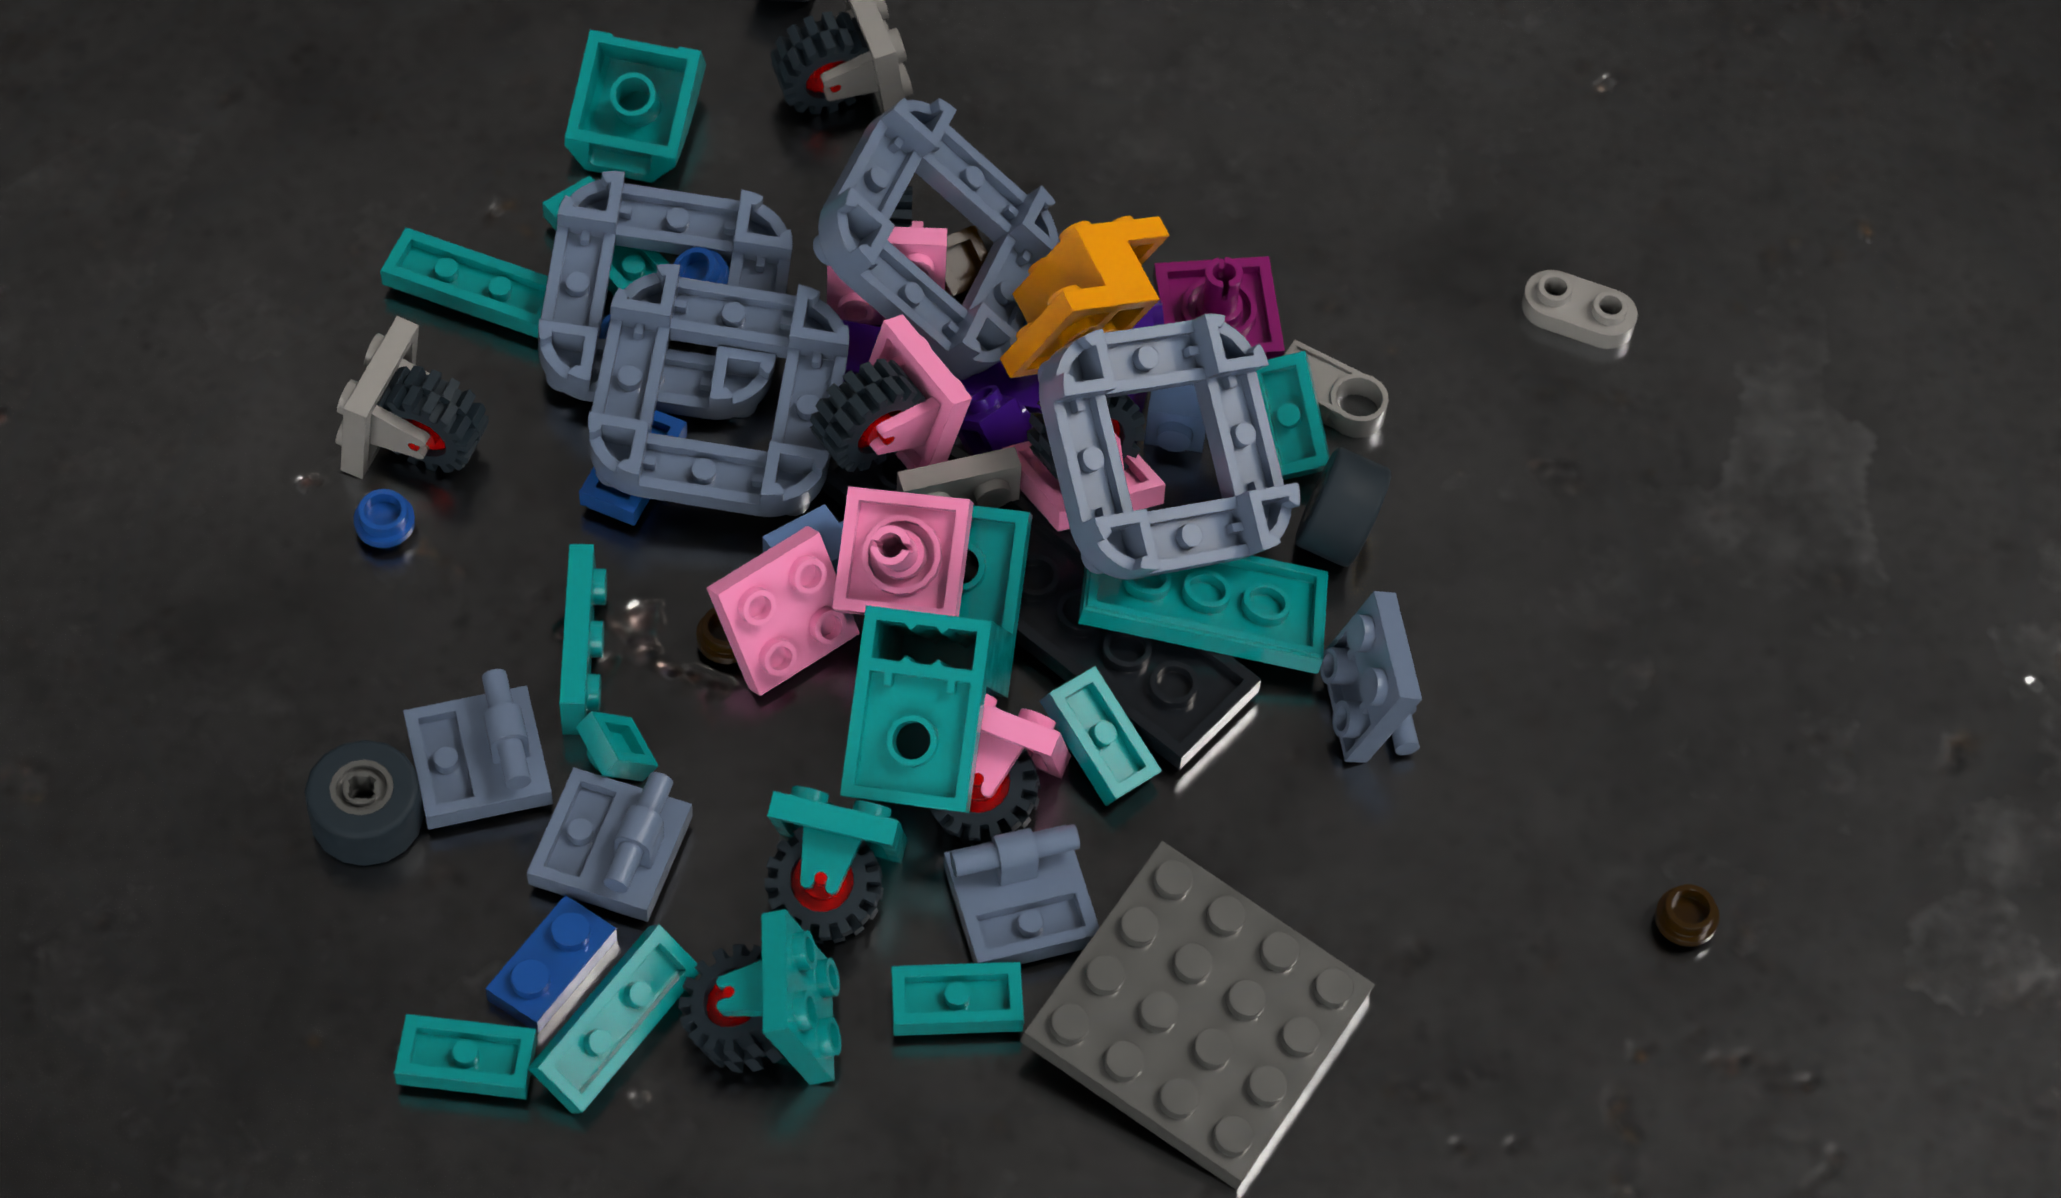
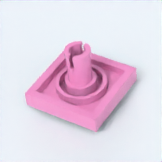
[832,486,974,617]
[706,526,860,696]

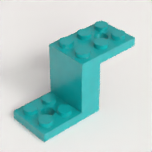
[840,505,1033,814]

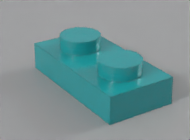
[1256,351,1330,480]
[1039,666,1162,806]
[891,962,1024,1036]
[394,1014,537,1099]

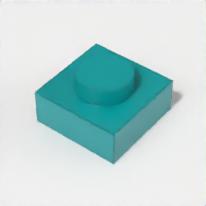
[576,711,659,781]

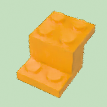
[1000,216,1170,378]

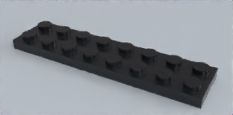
[821,444,1261,770]

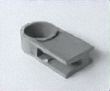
[1284,340,1389,438]

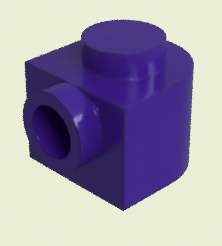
[958,385,1033,456]

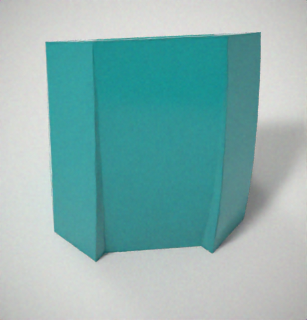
[564,29,706,183]

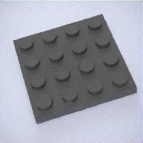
[1020,841,1375,1190]

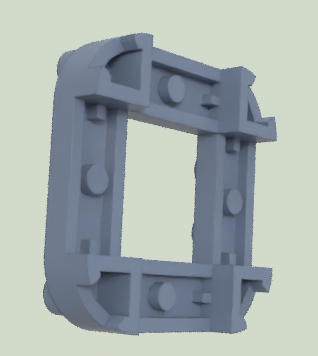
[813,98,1060,380]
[538,171,793,420]
[588,264,849,517]
[1038,313,1300,580]

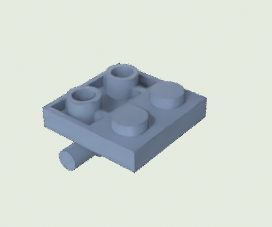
[1320,591,1422,763]
[403,669,553,830]
[527,767,693,922]
[943,824,1100,964]

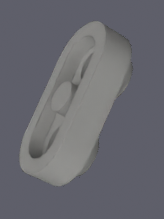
[1522,270,1638,349]

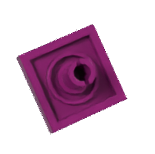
[1153,256,1285,360]

